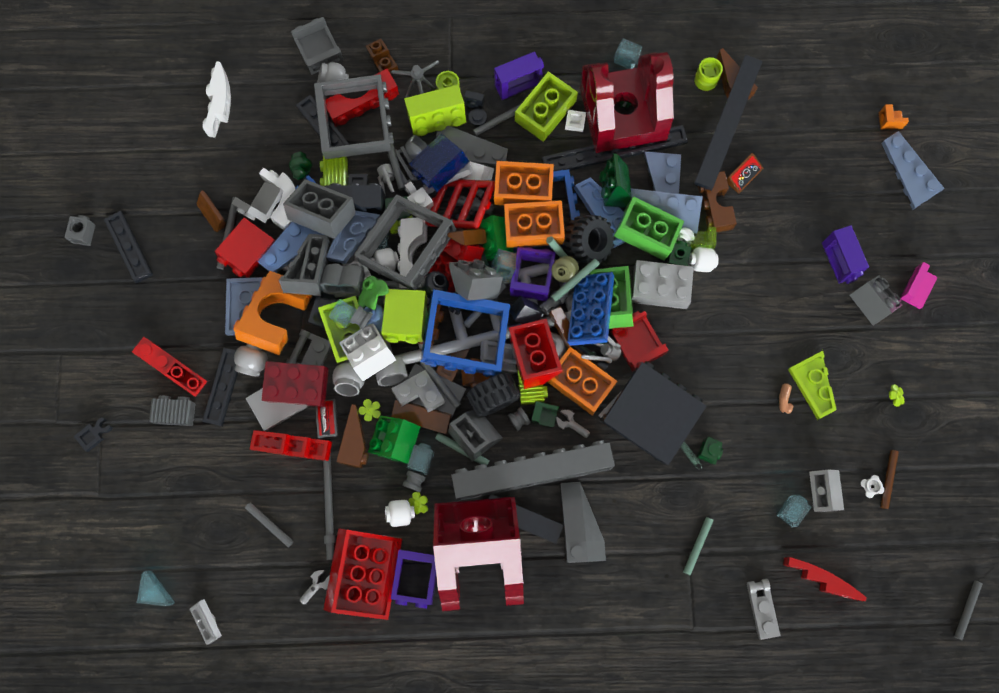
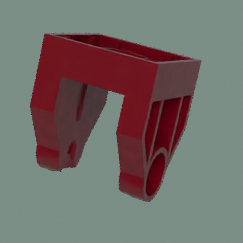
[580,52,674,153]
[433,497,524,611]

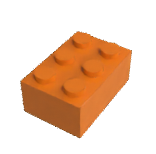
[494,161,554,205]
[504,201,565,248]
[548,347,617,416]

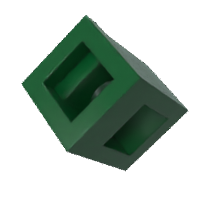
[667,241,691,266]
[697,437,723,465]

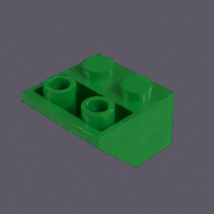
[467,215,514,261]
[368,415,421,464]

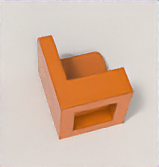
[879,104,909,129]

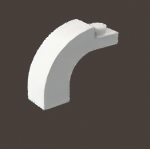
[259,168,296,230]

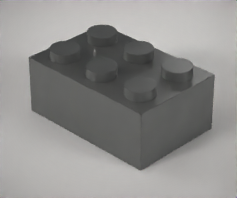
[283,179,356,239]

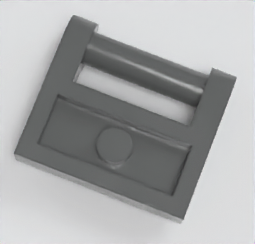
[285,329,331,366]

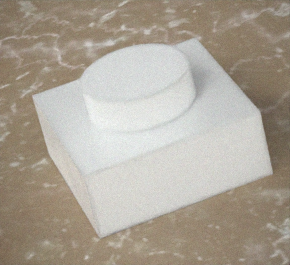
[565,110,586,132]

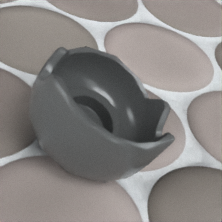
[405,135,433,162]

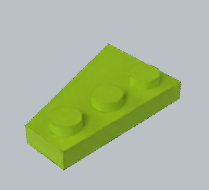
[788,351,837,420]

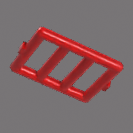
[425,179,495,229]

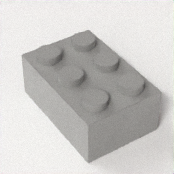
[631,260,694,309]

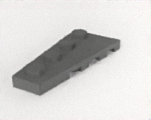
[433,126,508,167]

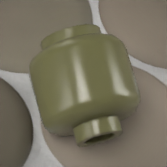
[551,256,579,283]

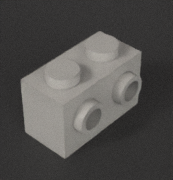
[809,470,844,512]

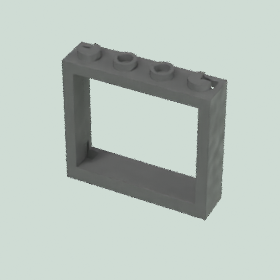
[314,74,394,160]
[354,194,456,290]

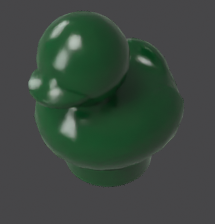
[289,152,312,180]

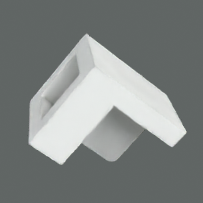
[462,161,494,180]

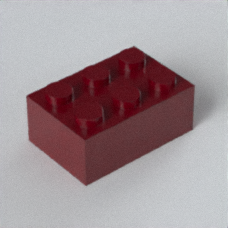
[261,361,329,407]

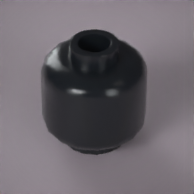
[421,271,449,299]

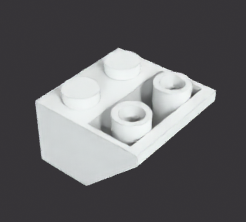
[340,323,396,381]

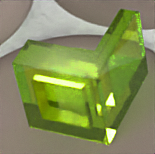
[690,227,716,250]

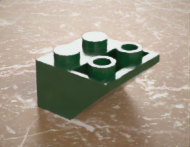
[599,154,632,208]

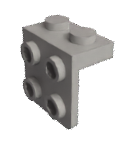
[232,181,283,223]

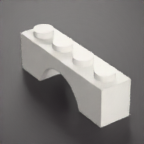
[398,217,427,291]

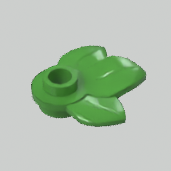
[358,276,389,310]

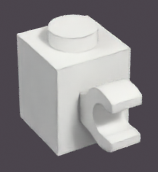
[405,181,434,210]

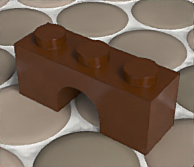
[698,171,737,233]

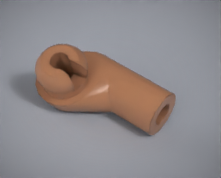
[779,384,793,414]

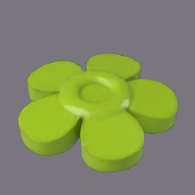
[889,384,904,407]
[359,399,381,422]
[408,492,428,514]

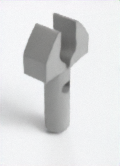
[556,410,590,438]
[300,570,330,604]

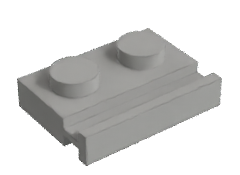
[480,340,518,374]

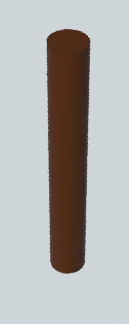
[880,450,899,509]

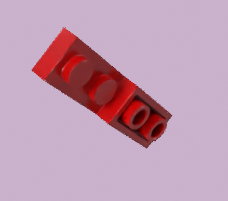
[132,337,208,397]

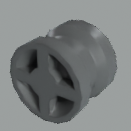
[350,305,373,330]
[507,407,531,432]
[402,471,426,492]

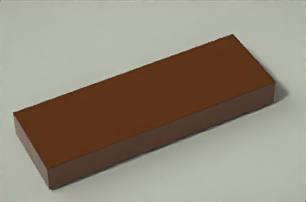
[391,399,452,434]

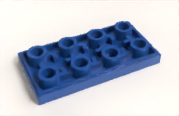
[567,272,614,346]

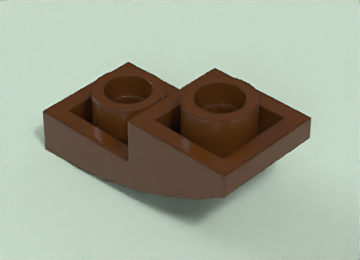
[365,39,399,74]

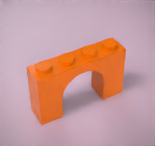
[233,271,313,355]

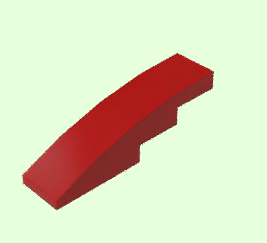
[250,430,332,461]
[783,557,867,601]

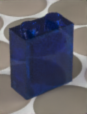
[409,133,470,192]

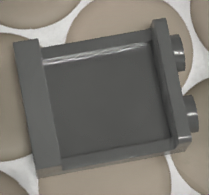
[291,17,344,75]

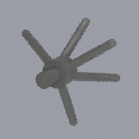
[391,60,439,98]

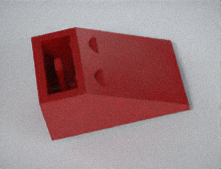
[428,239,485,293]

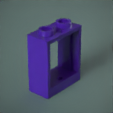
[494,52,544,100]
[822,225,869,284]
[510,246,556,301]
[391,550,437,609]

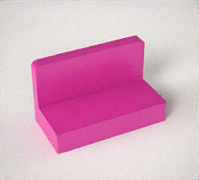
[900,262,937,309]

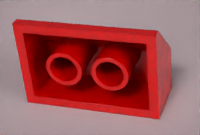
[509,318,563,389]

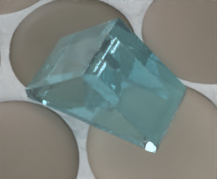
[137,571,175,606]

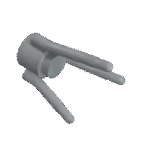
[377,164,408,195]
[581,336,621,364]

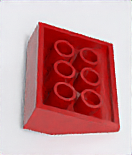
[323,529,402,620]

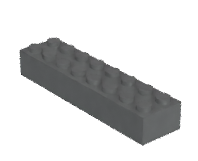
[451,440,615,501]

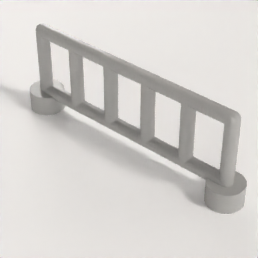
[375,260,574,386]

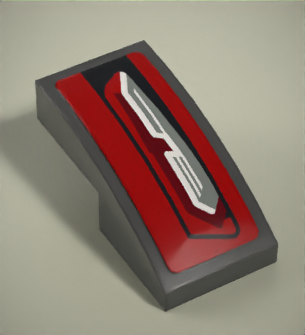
[316,399,338,439]

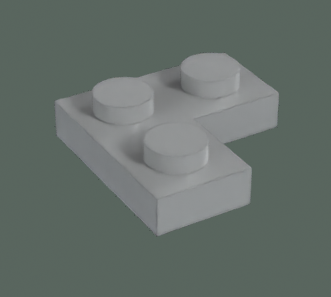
[391,370,445,412]

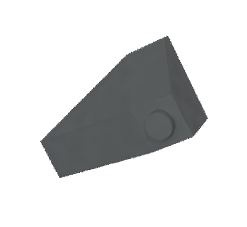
[560,482,606,563]

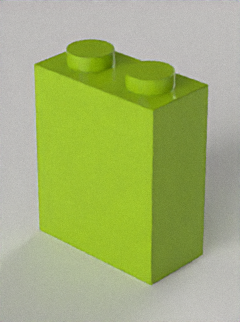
[381,289,427,344]

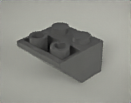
[449,259,503,301]
[850,275,902,326]
[448,410,503,461]

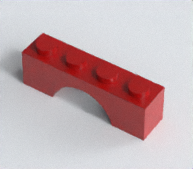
[326,69,399,127]

